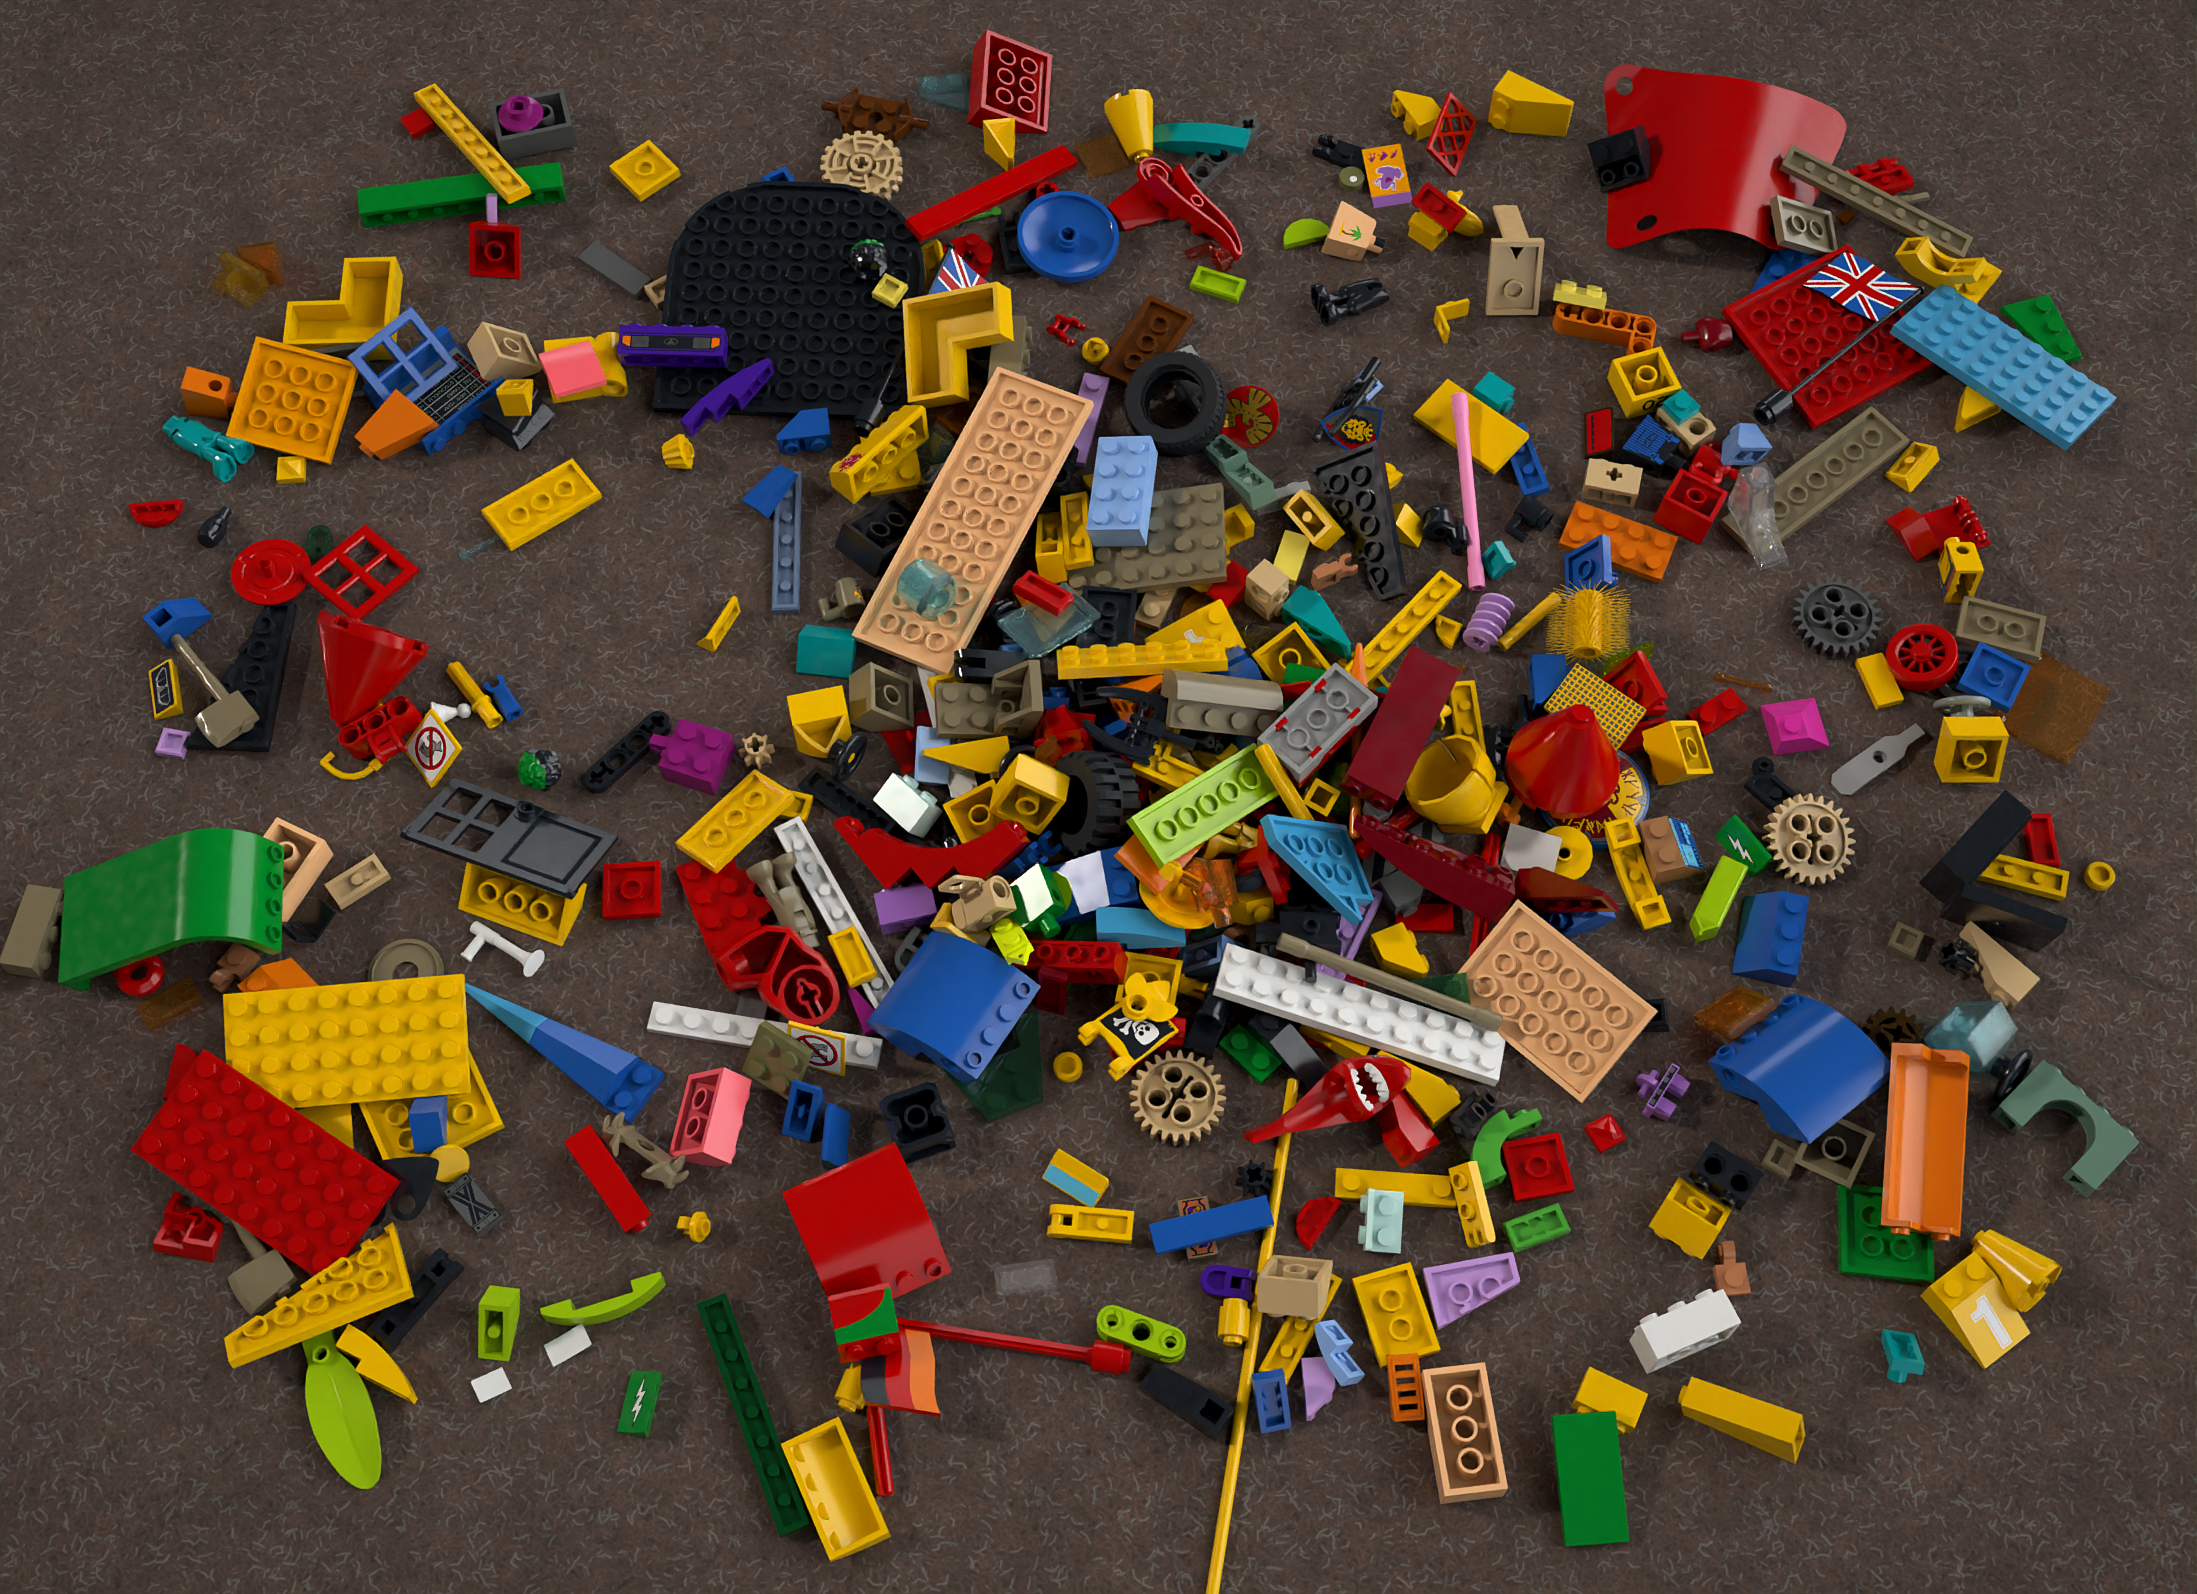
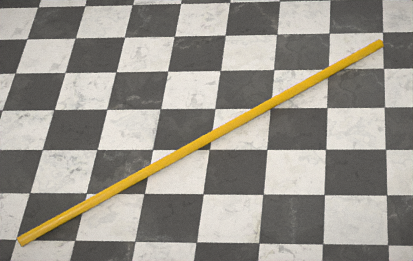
[1206,1078,1299,1594]

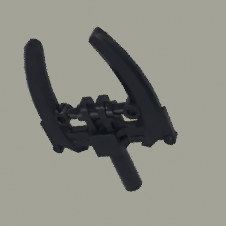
[1312,356,1382,443]
[1082,686,1197,768]
[1484,694,1530,785]

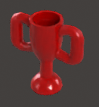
[1689,441,1761,496]

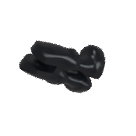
[1311,277,1389,326]

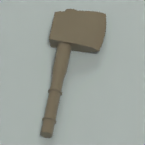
[170,634,260,748]
[227,1217,298,1316]

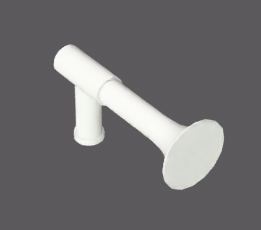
[460,921,545,977]

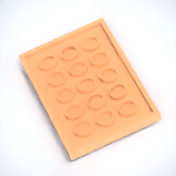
[1444,899,1658,1103]

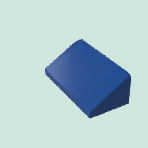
[821,1103,851,1169]

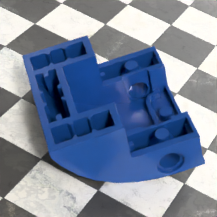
[865,931,1041,1085]
[1708,994,1891,1144]

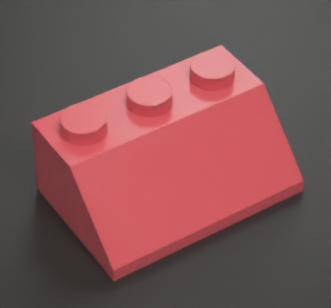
[669,1067,752,1167]

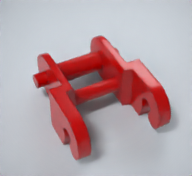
[1046,314,1086,347]

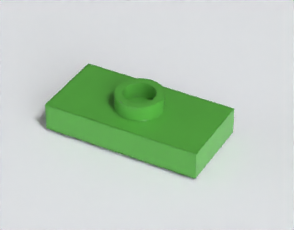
[1501,1203,1571,1254]

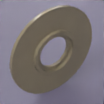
[367,939,444,982]

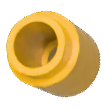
[1218,1298,1251,1347]
[834,1363,865,1413]

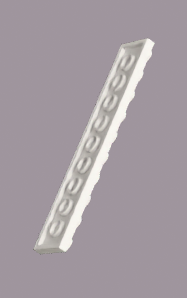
[1213,943,1505,1087]

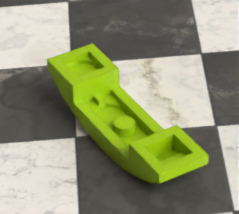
[540,1272,666,1326]

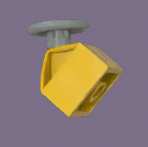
[1933,696,2009,783]

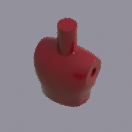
[1681,317,1732,353]

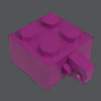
[649,718,736,796]

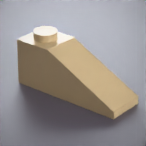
[1959,921,2040,1011]

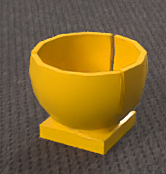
[1404,734,1509,834]

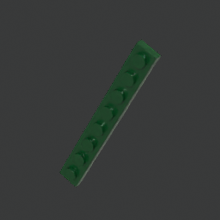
[696,1293,811,1538]

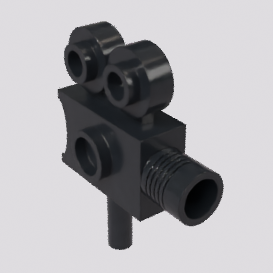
[1255,888,1342,983]

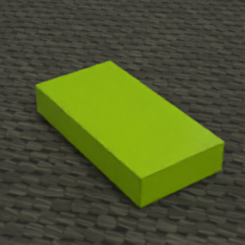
[1189,265,1246,304]

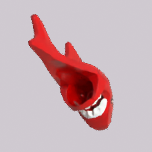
[1244,1055,1411,1144]

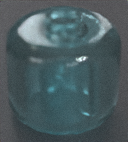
[896,558,958,619]

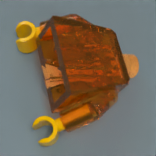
[1159,859,1239,928]

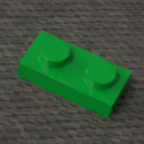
[1218,1024,1281,1086]

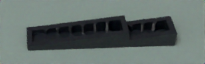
[798,766,929,883]

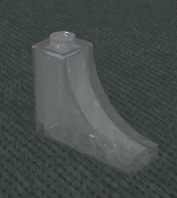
[1727,462,1788,570]

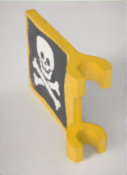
[1078,999,1179,1081]

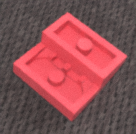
[538,340,607,398]

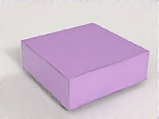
[486,193,498,223]
[155,728,192,760]

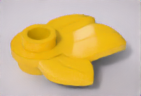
[1122,972,1178,1022]

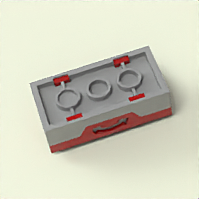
[1257,662,1378,788]

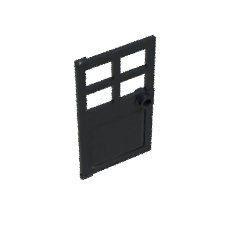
[400,778,618,900]

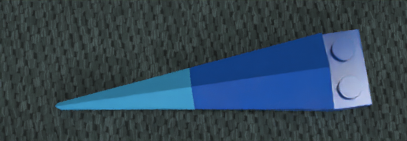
[465,983,665,1125]

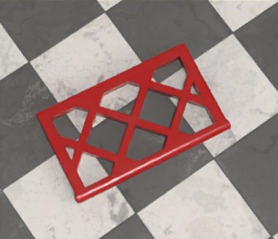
[1425,92,1477,177]

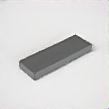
[578,241,652,300]

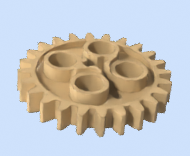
[1762,793,1856,887]
[1129,1050,1226,1146]

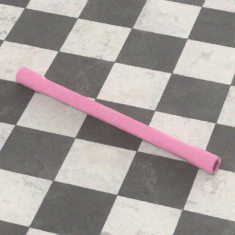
[1451,392,1486,591]

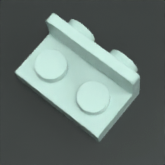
[1358,1188,1404,1254]

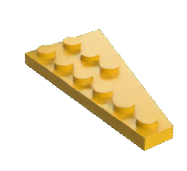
[224,1222,414,1369]

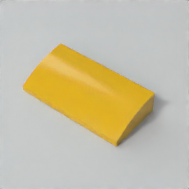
[781,1417,891,1562]

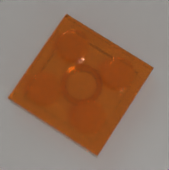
[1693,985,1777,1039]

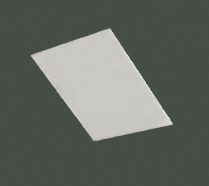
[1500,823,1562,872]

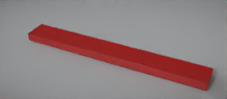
[905,144,1078,242]

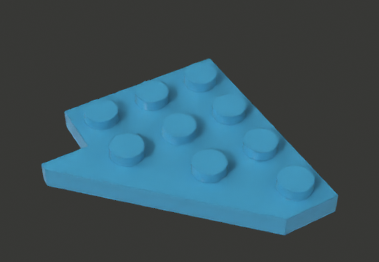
[1260,814,1374,925]

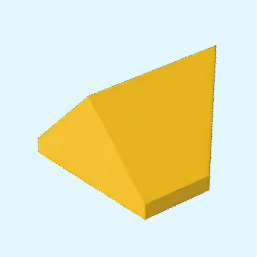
[983,118,1015,171]

